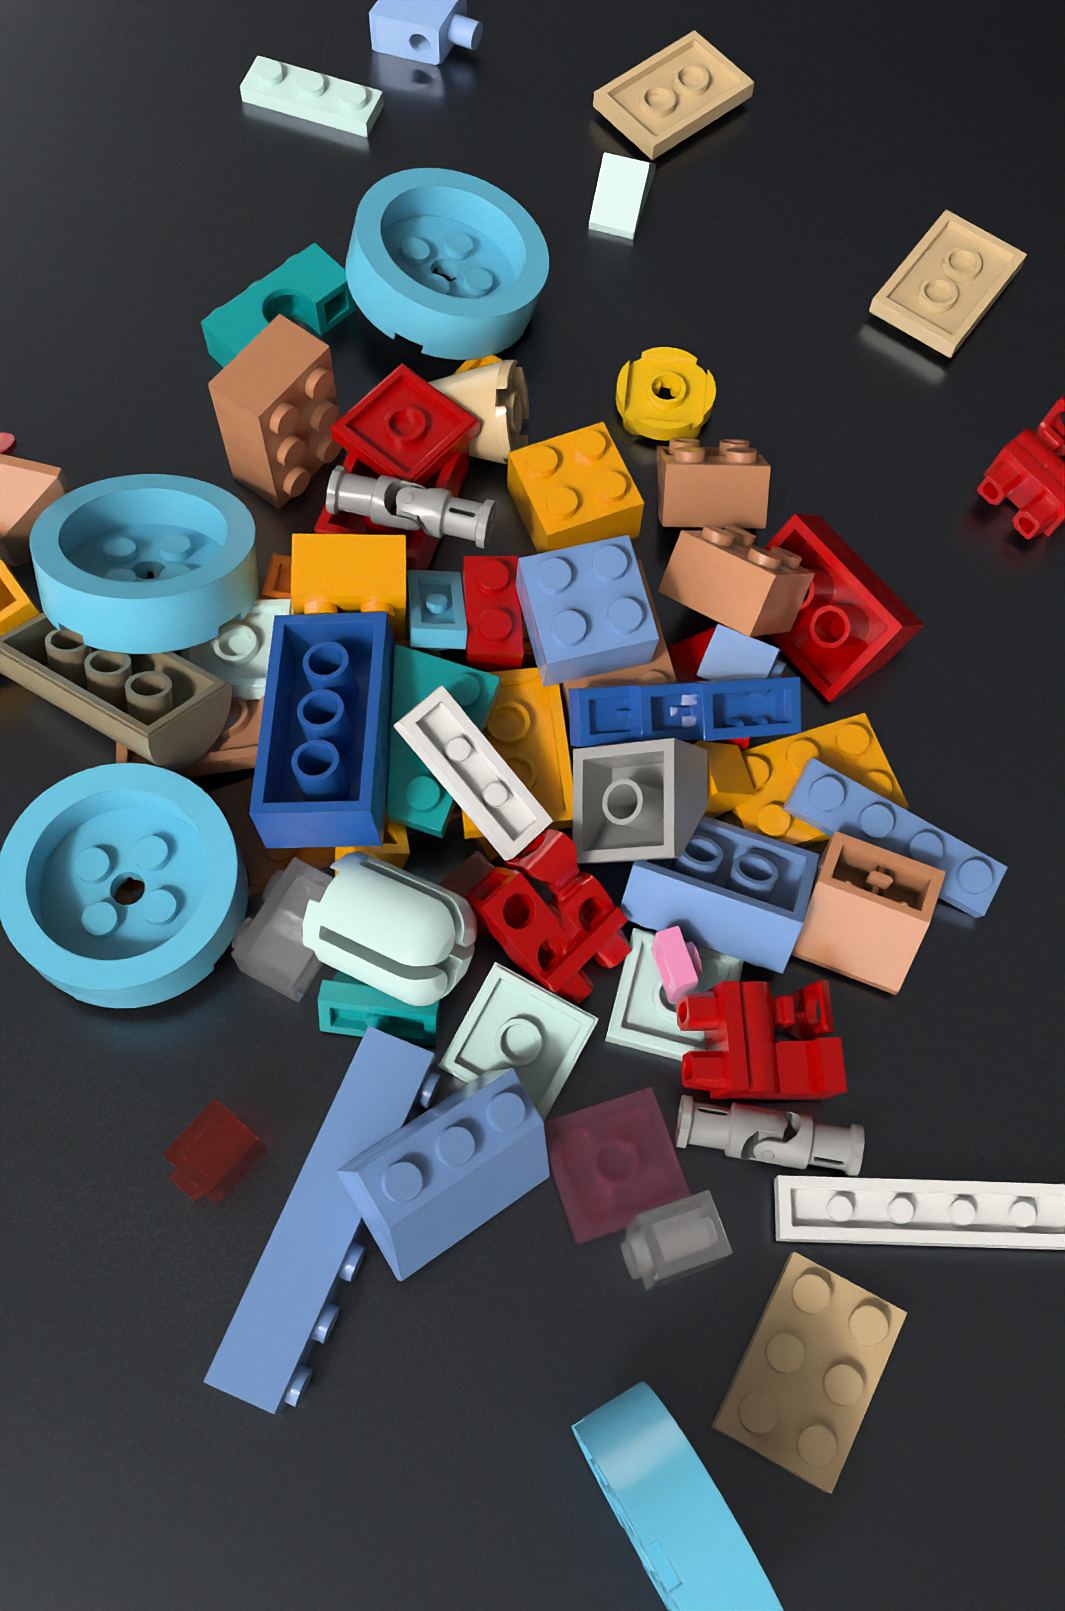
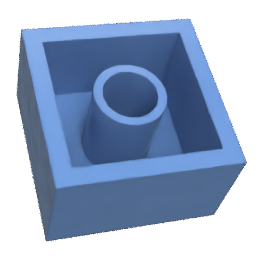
[515,535,659,687]

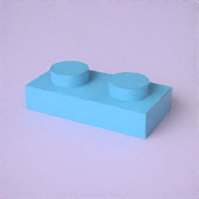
[406,570,467,651]

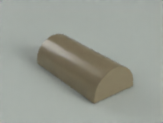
[0,612,232,770]

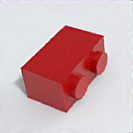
[462,556,524,672]

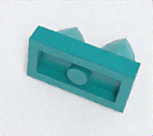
[317,970,440,1047]

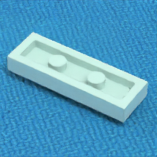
[240,56,384,137]

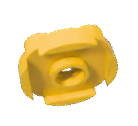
[616,347,716,441]

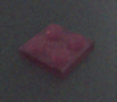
[544,1087,693,1245]

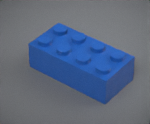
[249,612,395,848]

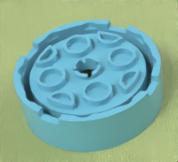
[345,168,549,360]
[30,474,259,654]
[0,763,248,1008]
[571,1381,783,1611]

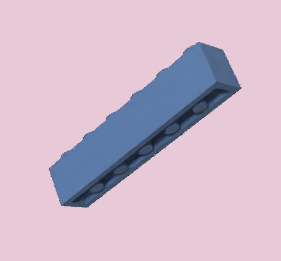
[203,1026,442,1415]

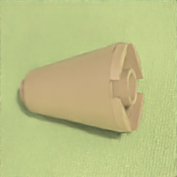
[428,360,529,464]

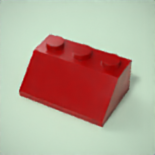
[764,514,925,702]

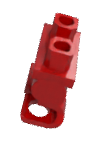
[977,396,1065,539]
[463,829,632,1006]
[676,980,847,1101]

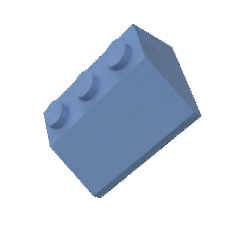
[620,815,820,974]
[336,1068,550,1281]

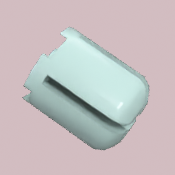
[303,851,477,1007]

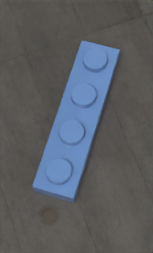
[782,758,1008,918]

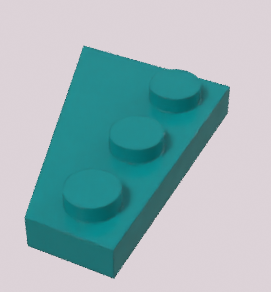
[386,644,502,838]

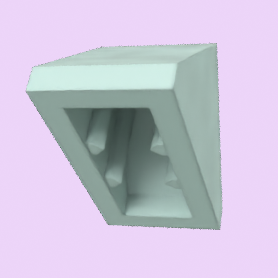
[589,152,656,239]

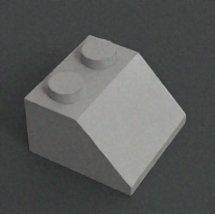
[572,738,708,864]

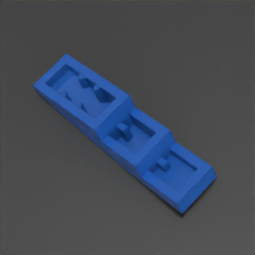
[568,677,801,747]

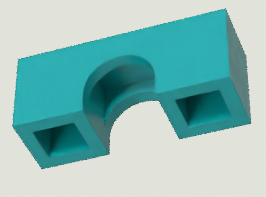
[201,243,357,368]

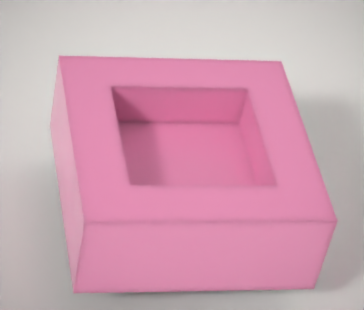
[651,926,702,1003]

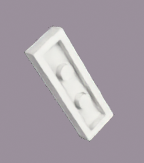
[393,685,553,860]

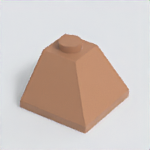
[0,454,71,567]

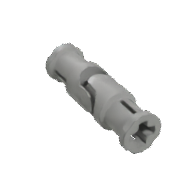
[326,465,496,549]
[675,1095,865,1177]

